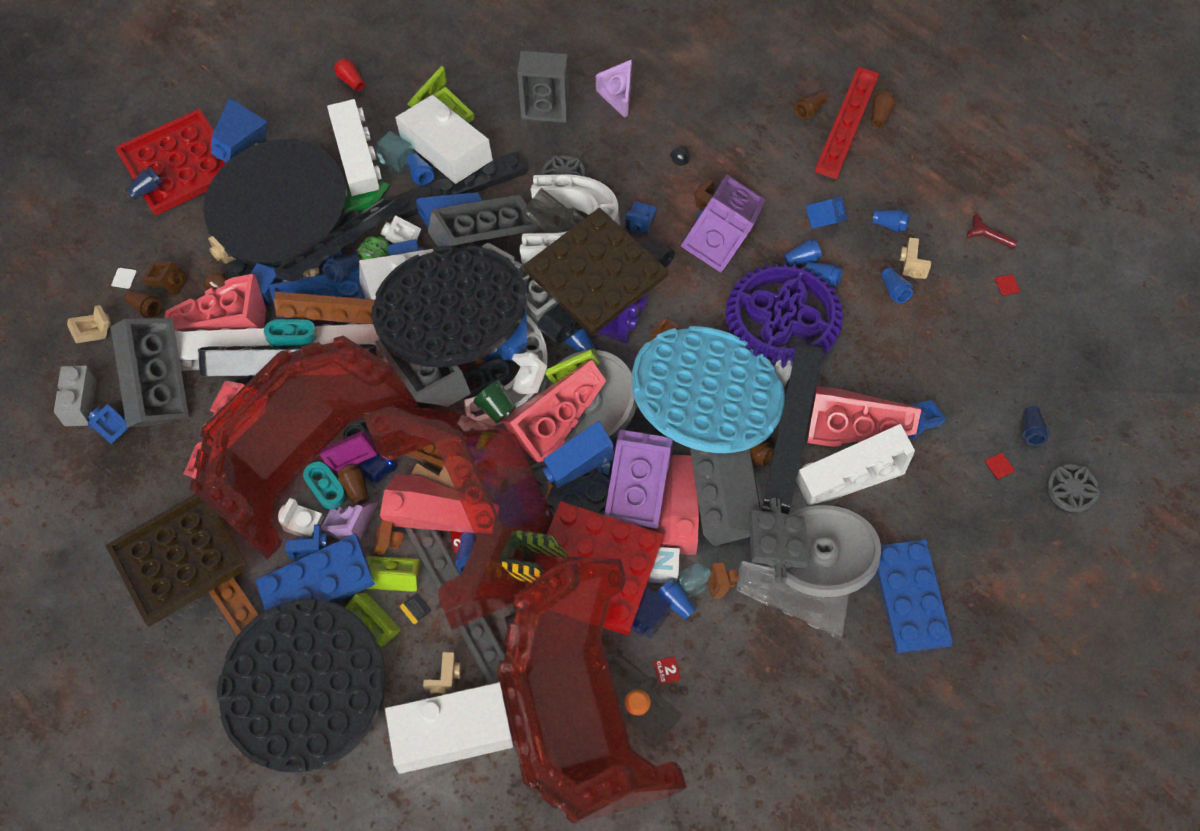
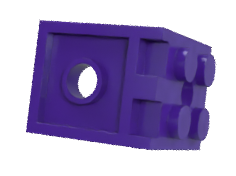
[597,293,649,344]

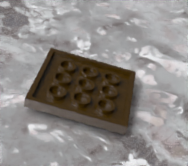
[523,207,669,336]
[105,490,249,627]

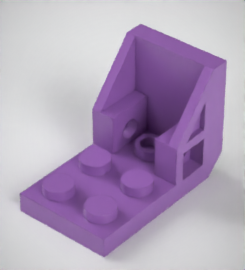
[681,174,766,272]
[605,430,674,529]

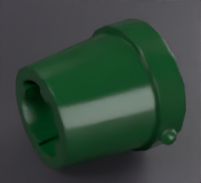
[473,380,516,423]

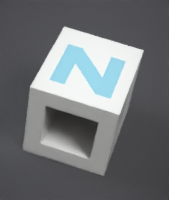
[648,547,680,583]

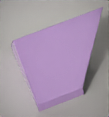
[596,60,632,118]
[321,500,380,540]

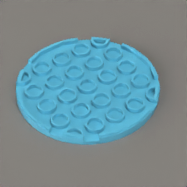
[631,326,785,453]

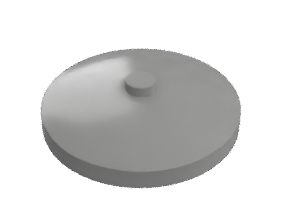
[538,350,637,445]
[773,505,881,597]

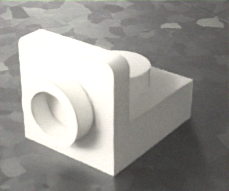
[380,215,421,244]
[512,352,547,394]
[278,498,324,539]

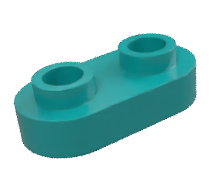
[264,319,317,346]
[303,462,346,509]

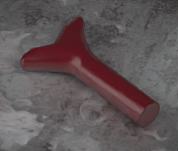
[966,213,1017,249]

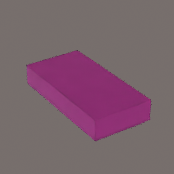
[319,430,379,474]

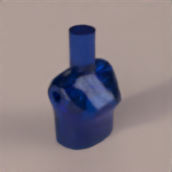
[358,440,402,484]

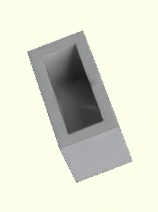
[54,366,97,426]

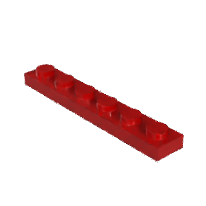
[815,67,879,179]

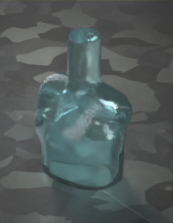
[679,563,711,597]

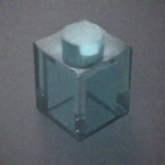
[375,131,413,173]

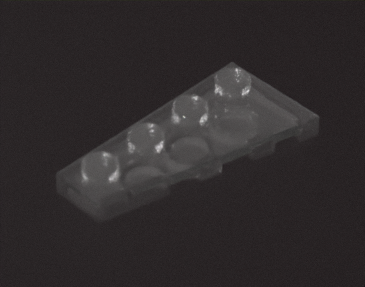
[736,561,849,640]

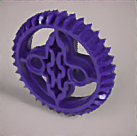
[725,262,843,369]

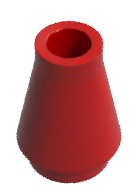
[334,58,365,92]

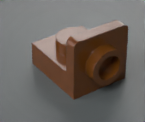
[695,179,714,210]
[141,261,187,295]

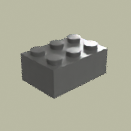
[517,51,569,122]

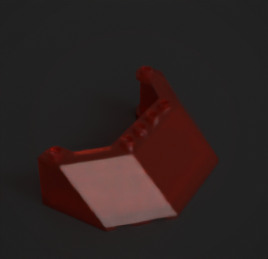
[190,336,418,560]
[363,406,554,630]
[497,556,687,824]

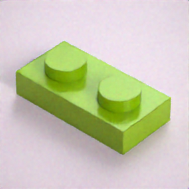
[433,87,474,123]

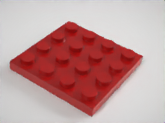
[115,108,225,216]
[522,501,664,636]

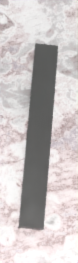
[403,527,516,685]

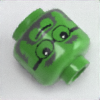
[356,236,390,260]

